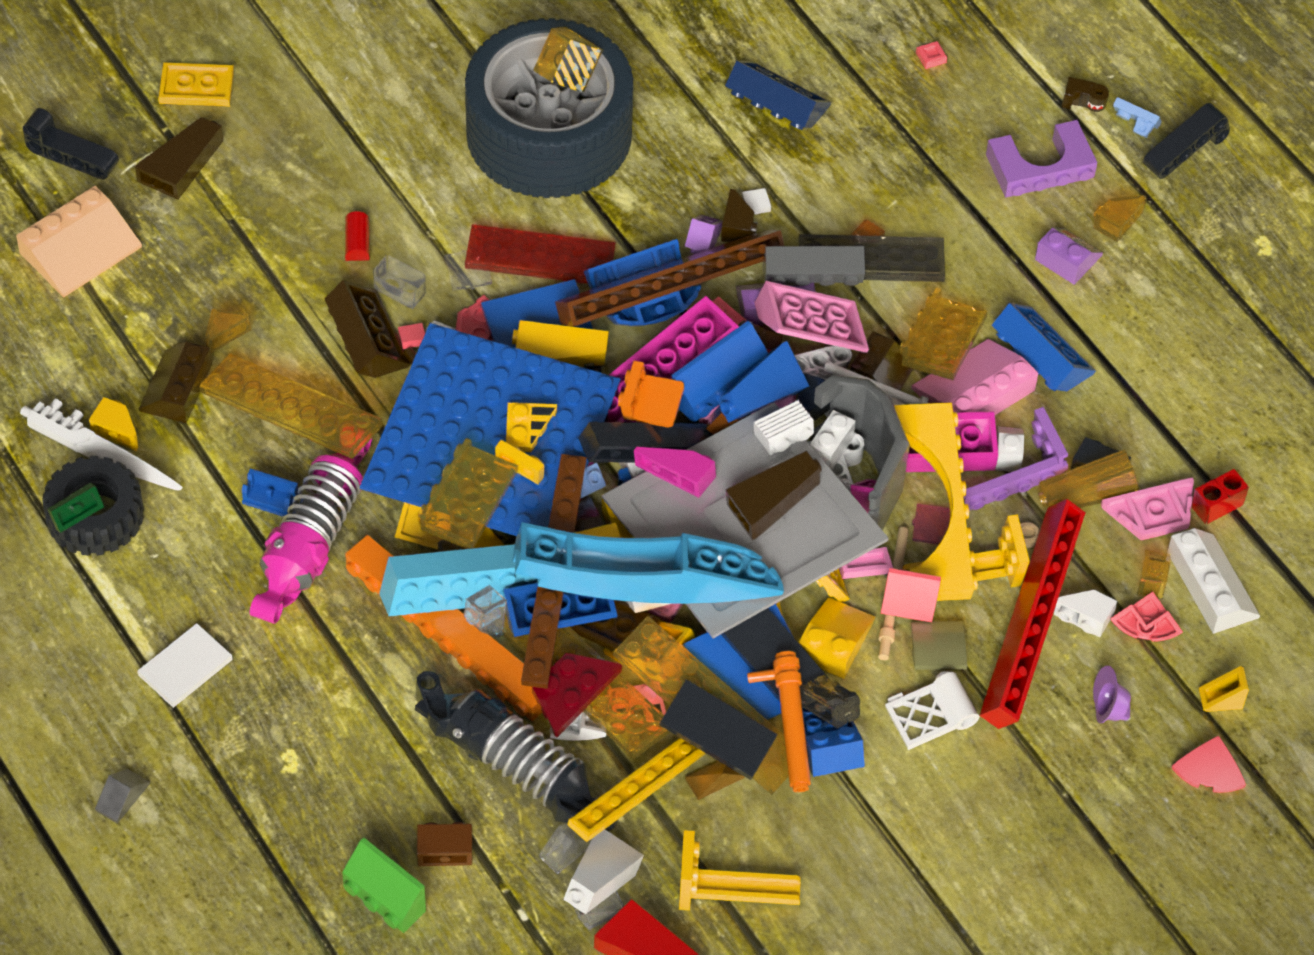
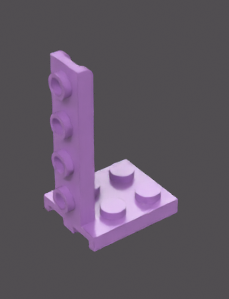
[963,407,1068,511]

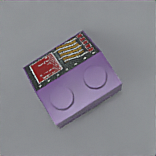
[1035,228,1103,285]

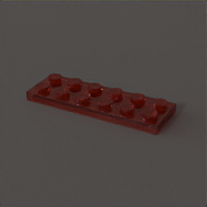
[465,224,616,284]

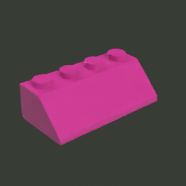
[906,412,999,472]

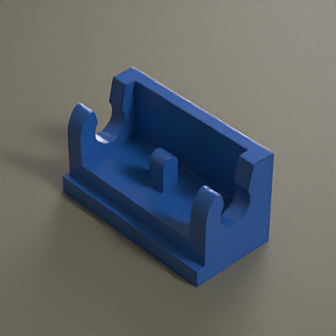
[242,468,299,517]

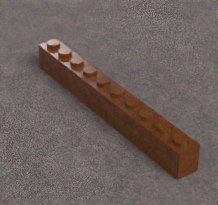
[555,229,785,327]

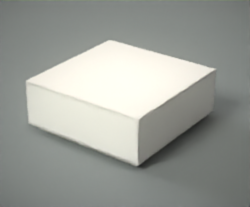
[742,188,771,214]

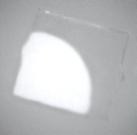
[444,248,492,291]

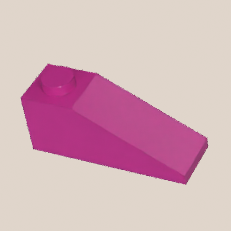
[634,447,716,498]

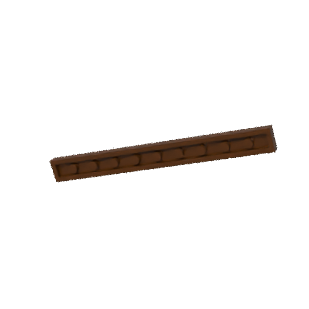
[521,454,587,689]

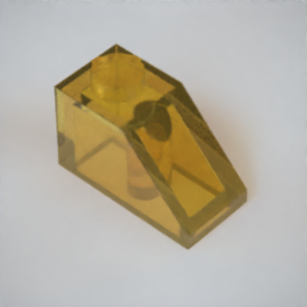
[1093,195,1147,242]
[1137,550,1170,599]

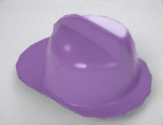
[1093,666,1131,723]

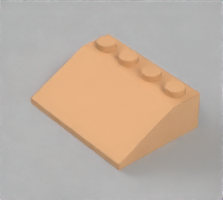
[16,186,142,298]

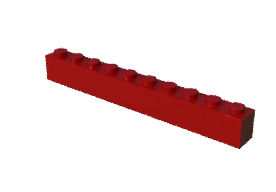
[979,499,1086,729]

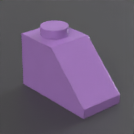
[685,215,723,254]

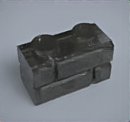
[800,675,860,729]

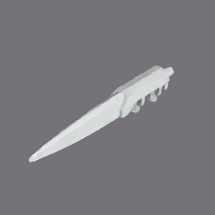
[20,399,183,490]

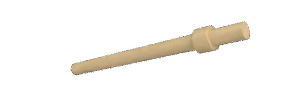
[878,527,909,660]

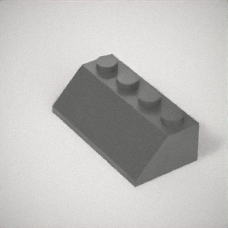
[763,246,865,286]

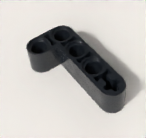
[1143,102,1230,179]
[23,108,119,180]

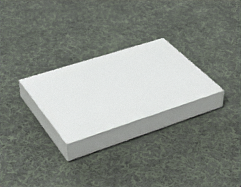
[138,623,233,708]

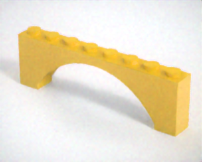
[894,403,977,601]

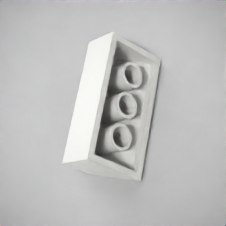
[1167,528,1260,634]

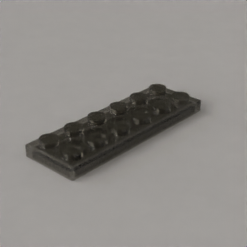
[798,234,945,282]

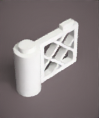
[885,671,980,750]

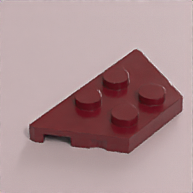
[532,653,622,738]

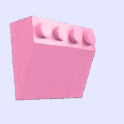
[755,281,869,353]
[911,339,1038,415]

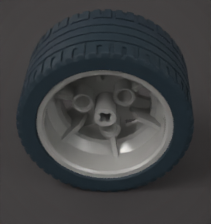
[465,18,634,198]

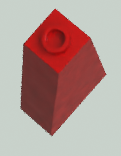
[594,899,699,955]

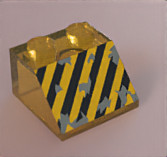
[533,27,603,92]

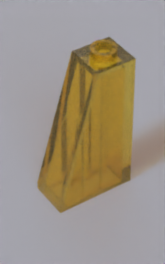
[1038,449,1139,508]

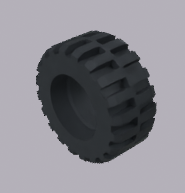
[42,456,144,556]

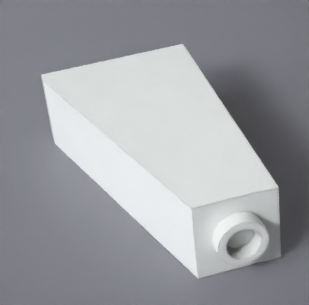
[563,829,644,914]

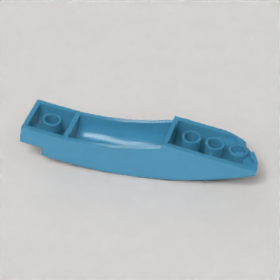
[513,522,784,604]

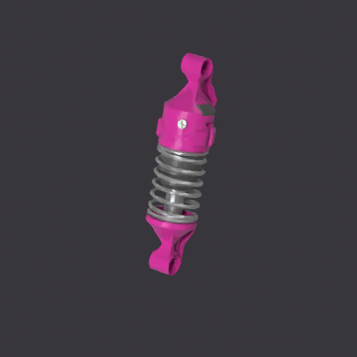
[250,424,373,624]

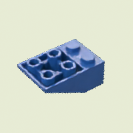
[802,699,865,777]

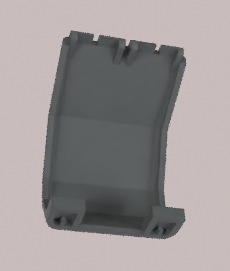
[810,375,910,531]

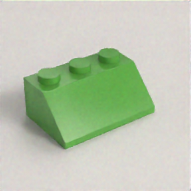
[342,837,426,933]

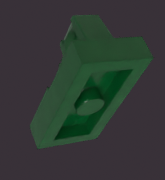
[47,483,104,533]

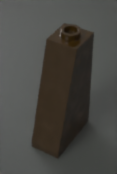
[135,117,223,200]
[726,450,822,541]

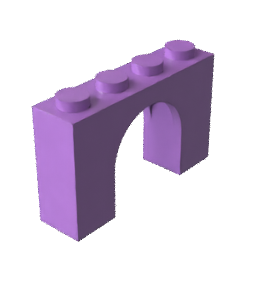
[986,120,1097,198]

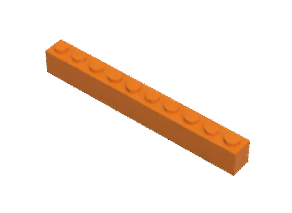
[345,535,542,721]

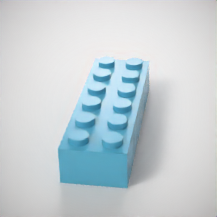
[379,544,538,616]

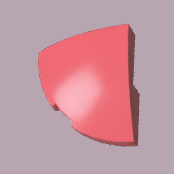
[1110,592,1183,642]
[1172,736,1246,793]

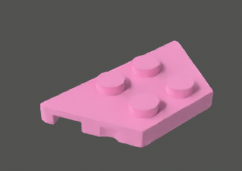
[1101,477,1194,541]

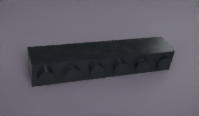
[578,421,713,463]

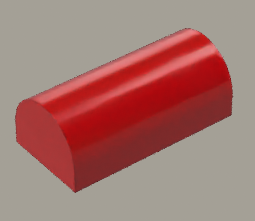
[345,211,370,261]

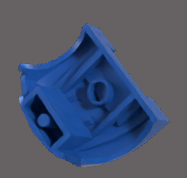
[584,239,701,327]

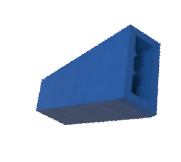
[717,341,809,423]

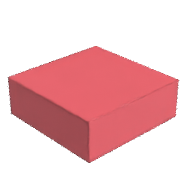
[916,41,947,69]
[398,323,425,349]

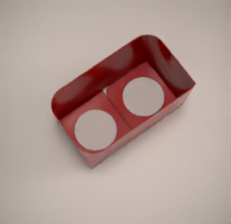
[1191,469,1249,525]

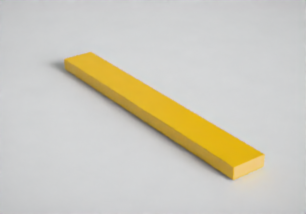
[567,738,706,842]

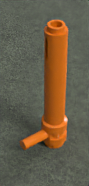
[747,651,811,792]

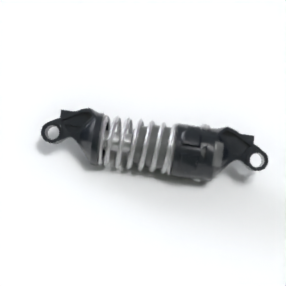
[415,671,617,831]

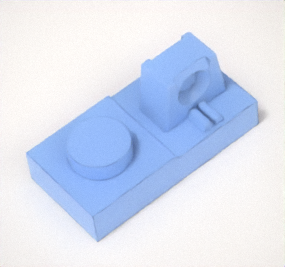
[1113,97,1161,138]

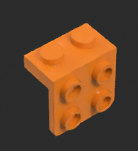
[618,361,685,428]

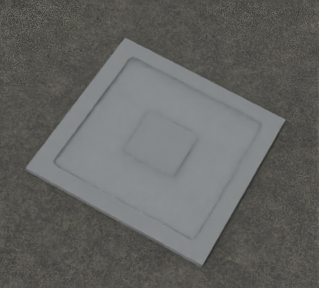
[602,403,888,638]

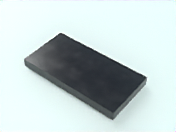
[721,608,830,703]
[659,679,778,780]

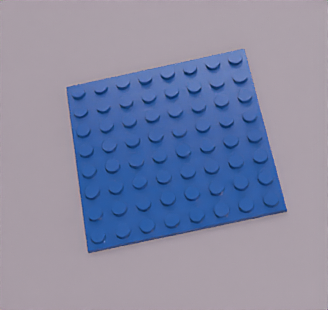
[360,323,621,536]

